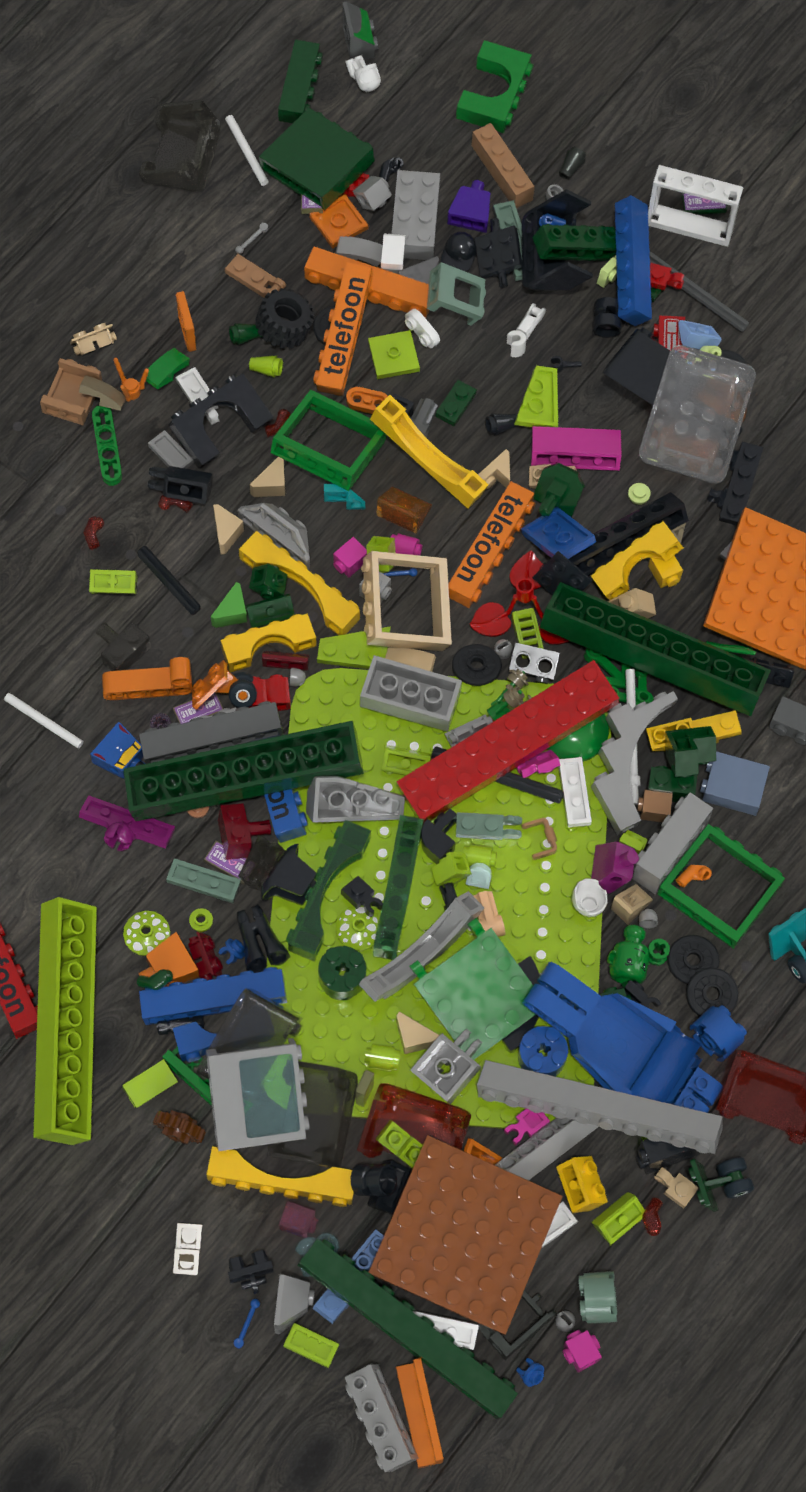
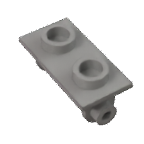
[445,714,493,747]

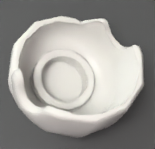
[572,878,608,917]

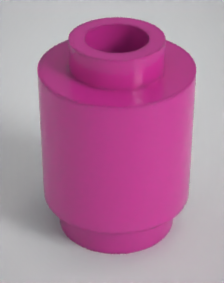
[391,534,422,556]

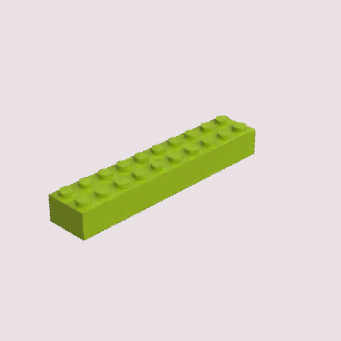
[33,897,97,1145]

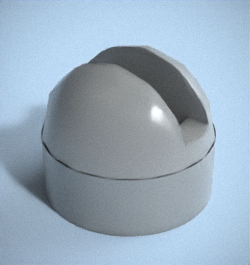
[546,185,563,200]
[494,639,512,659]
[289,668,306,687]
[639,908,658,929]
[555,1311,576,1332]

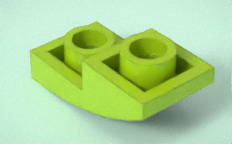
[376,1120,422,1168]

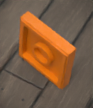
[309,194,368,249]
[176,291,196,352]

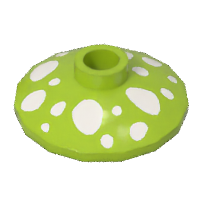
[336,906,383,951]
[123,911,170,956]

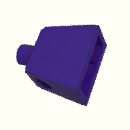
[447,180,490,233]

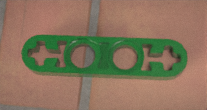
[92,406,122,486]

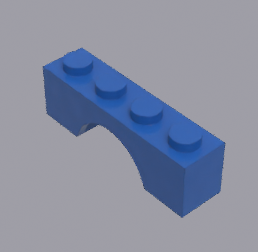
[173,1002,275,1062]

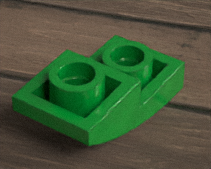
[146,348,190,389]

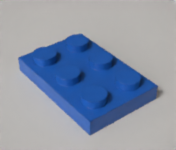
[521,507,596,559]

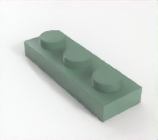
[166,858,241,903]

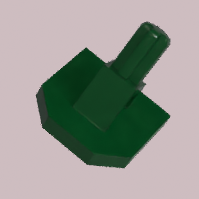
[534,463,585,517]

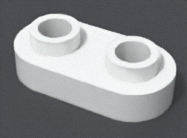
[405,309,440,348]

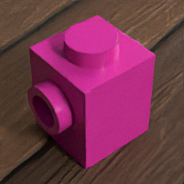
[563,1330,602,1373]

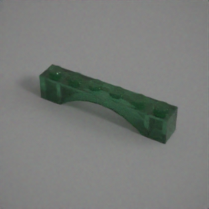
[373,815,424,960]
[286,820,371,962]

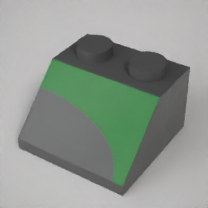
[343,2,378,60]

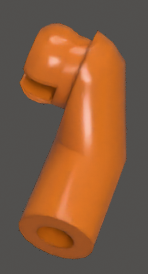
[676,865,712,888]

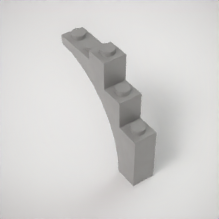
[591,691,678,836]

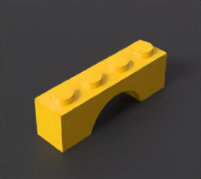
[591,521,684,600]
[221,613,316,673]

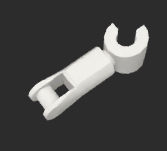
[507,303,546,357]

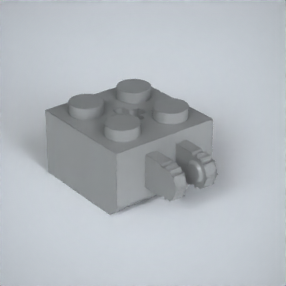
[410,1029,482,1105]

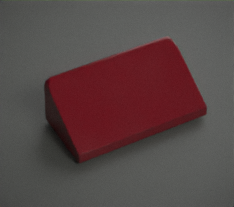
[262,651,309,671]

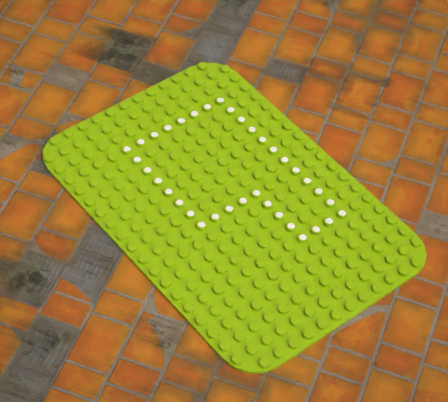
[257,668,611,1129]

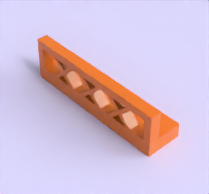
[396,1358,443,1468]

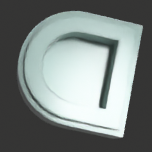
[466,863,492,889]

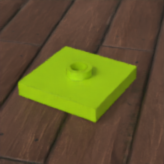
[368,330,420,379]

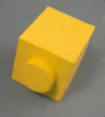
[648,555,683,588]

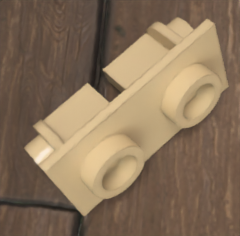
[70,323,117,356]

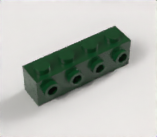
[532,224,616,261]

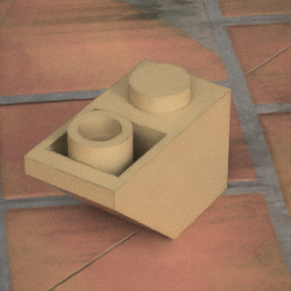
[607,588,656,618]

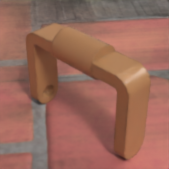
[521,818,557,860]

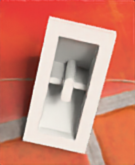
[381,233,405,274]

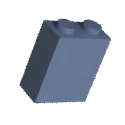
[700,752,770,816]

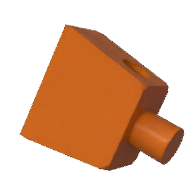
[138,932,199,987]

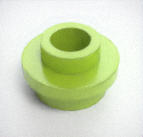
[189,908,213,932]

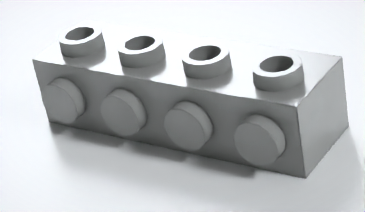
[345,1364,419,1472]

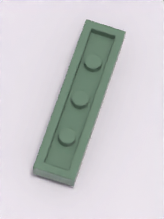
[493,200,522,281]

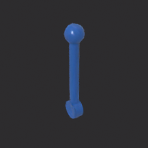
[382,568,418,577]
[234,1299,260,1349]

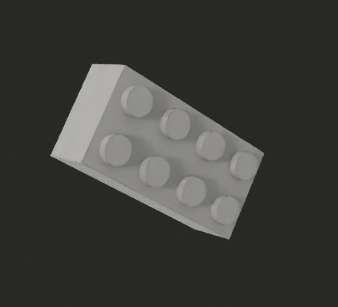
[392,170,440,260]
[360,655,462,732]
[632,793,713,895]

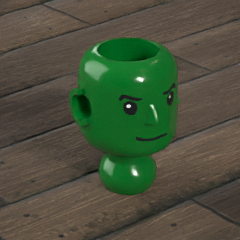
[607,925,650,984]

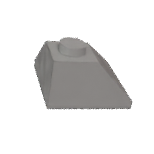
[274,1275,315,1334]

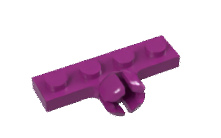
[79,795,175,851]

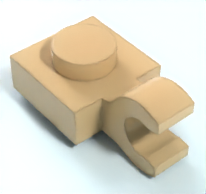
[654,1168,699,1209]

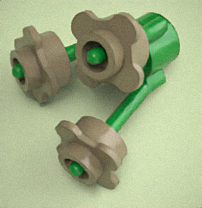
[487,669,531,721]

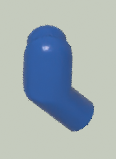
[539,213,566,227]

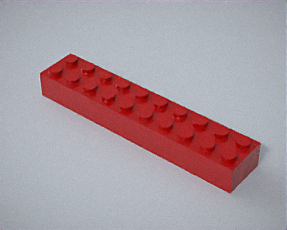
[396,660,619,826]

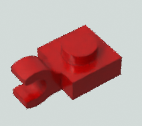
[650,263,684,290]

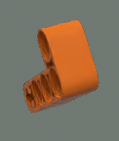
[102,657,193,700]

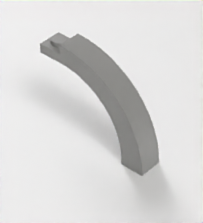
[359,891,484,1002]

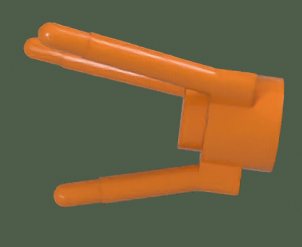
[114,358,149,402]

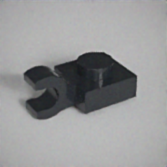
[618,980,661,1008]

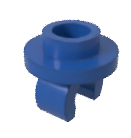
[218,939,245,964]
[516,1358,544,1387]

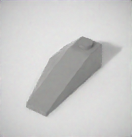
[306,776,405,822]

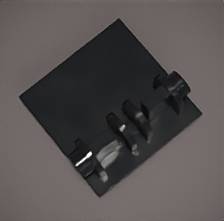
[532,551,592,595]

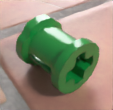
[648,939,670,966]

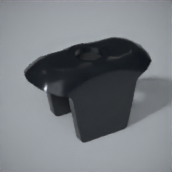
[261,843,317,905]

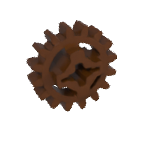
[153,1110,206,1145]

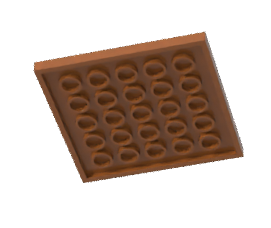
[368,1135,563,1335]

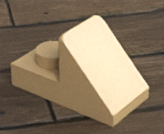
[478,449,510,489]

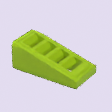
[511,608,544,660]

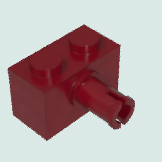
[218,803,271,860]

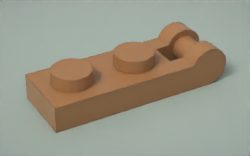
[225,254,286,298]

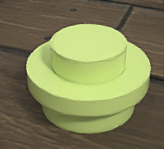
[628,483,651,505]

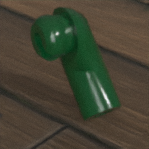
[137,969,173,990]

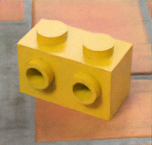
[556,1156,608,1213]

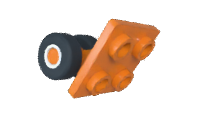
[192,660,257,710]

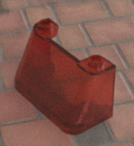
[716,1049,806,1145]
[357,1083,471,1158]

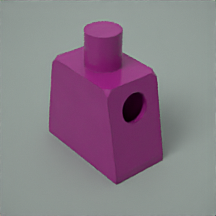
[591,842,639,894]

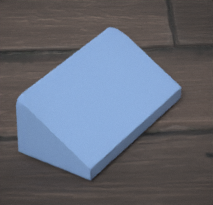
[678,320,722,349]

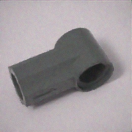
[409,398,438,438]

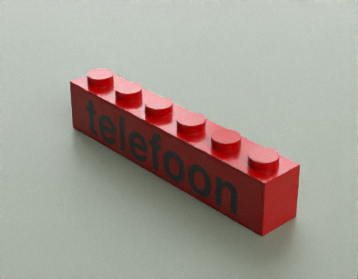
[0,924,38,1039]

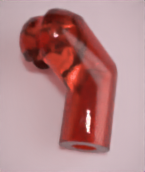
[264,409,291,437]
[158,495,193,512]
[642,1198,663,1236]

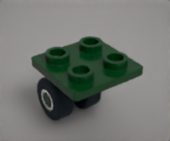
[689,1157,754,1212]

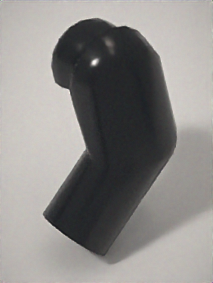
[379,157,404,183]

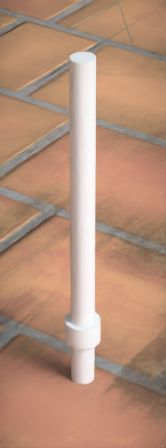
[626,669,641,805]

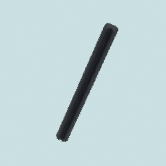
[431,746,563,803]

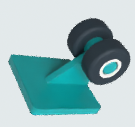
[768,908,806,983]

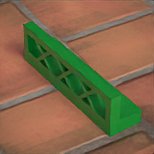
[162,1046,253,1115]

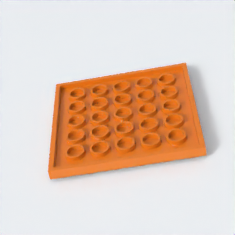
[703,507,806,670]

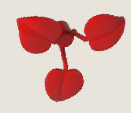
[470,551,569,644]

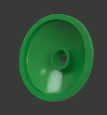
[547,714,609,762]

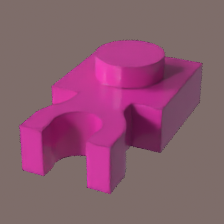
[517,750,561,778]
[504,1109,550,1146]

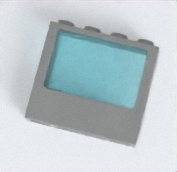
[206,1038,309,1151]

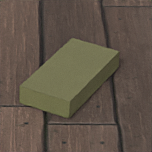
[355,1070,374,1107]

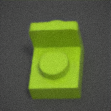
[619,830,648,854]

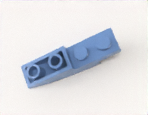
[313,1229,384,1324]

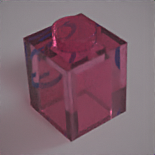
[279,1201,318,1239]

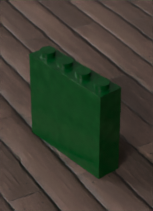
[259,108,375,211]

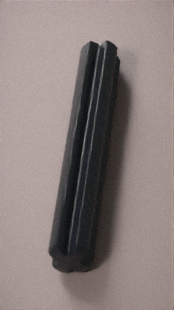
[137,546,201,615]

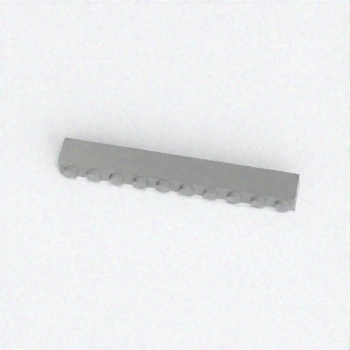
[477,1060,723,1154]

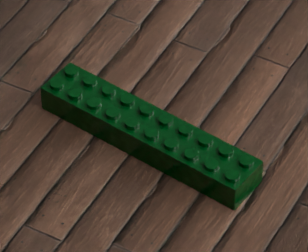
[539,582,771,716]
[123,721,364,821]

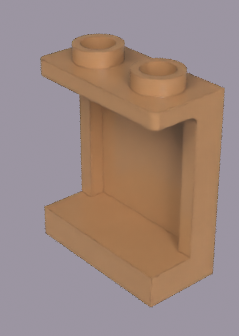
[40,358,102,425]

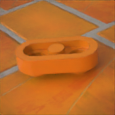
[346,387,388,414]

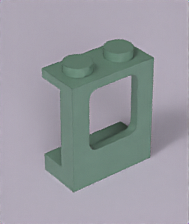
[427,262,486,326]

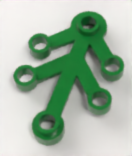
[584,648,654,705]

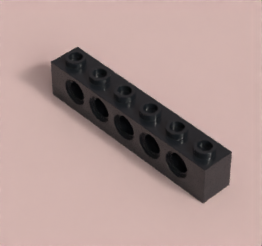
[568,492,689,575]

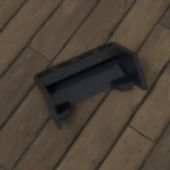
[522,189,593,290]

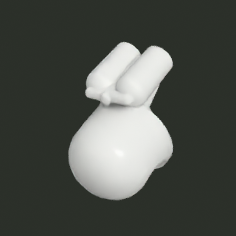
[345,55,381,92]

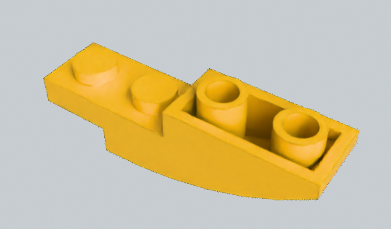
[646,710,742,751]

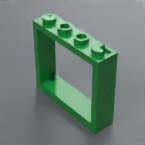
[271,390,386,491]
[657,824,785,949]

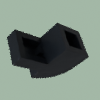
[421,809,457,864]

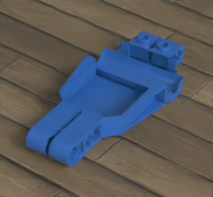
[523,962,723,1113]

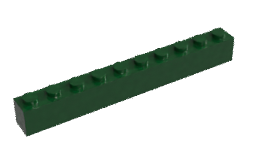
[297,1238,518,1419]

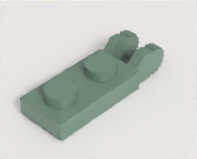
[456,812,522,840]

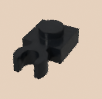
[341,876,383,917]

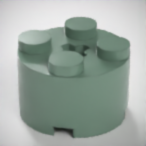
[579,1271,617,1324]

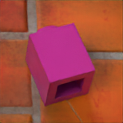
[333,537,367,577]

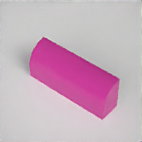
[531,426,621,471]

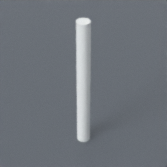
[225,115,269,186]
[4,693,84,749]

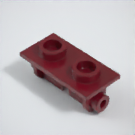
[188,931,223,980]

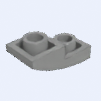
[335,236,383,267]

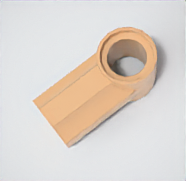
[474,891,505,937]

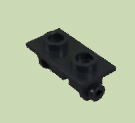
[749,657,795,688]

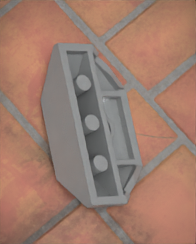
[238,503,310,570]

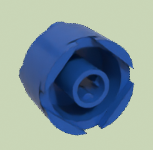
[689,1005,747,1062]
[518,1026,568,1077]

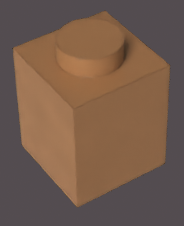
[637,790,673,822]

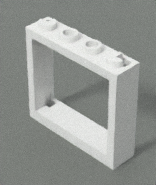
[648,165,743,247]

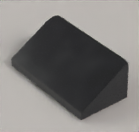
[367,1160,411,1215]

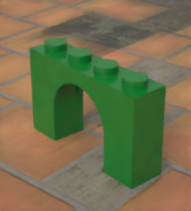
[456,40,534,133]

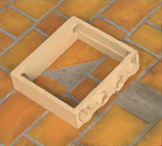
[361,551,452,651]

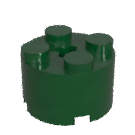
[318,946,366,1000]

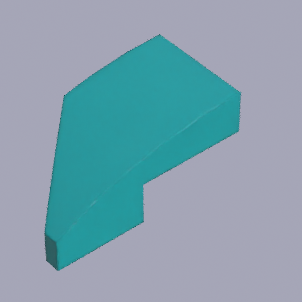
[324,484,365,510]

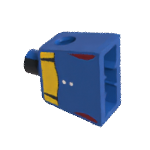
[90,722,146,778]

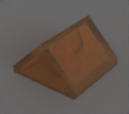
[377,487,432,534]

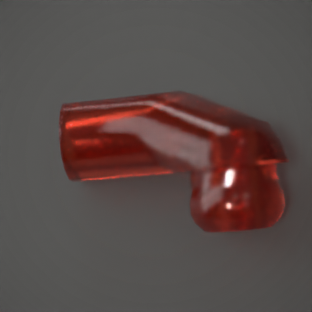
[83,516,104,550]

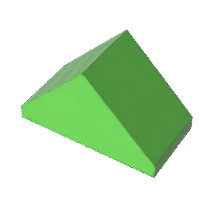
[211,582,247,628]

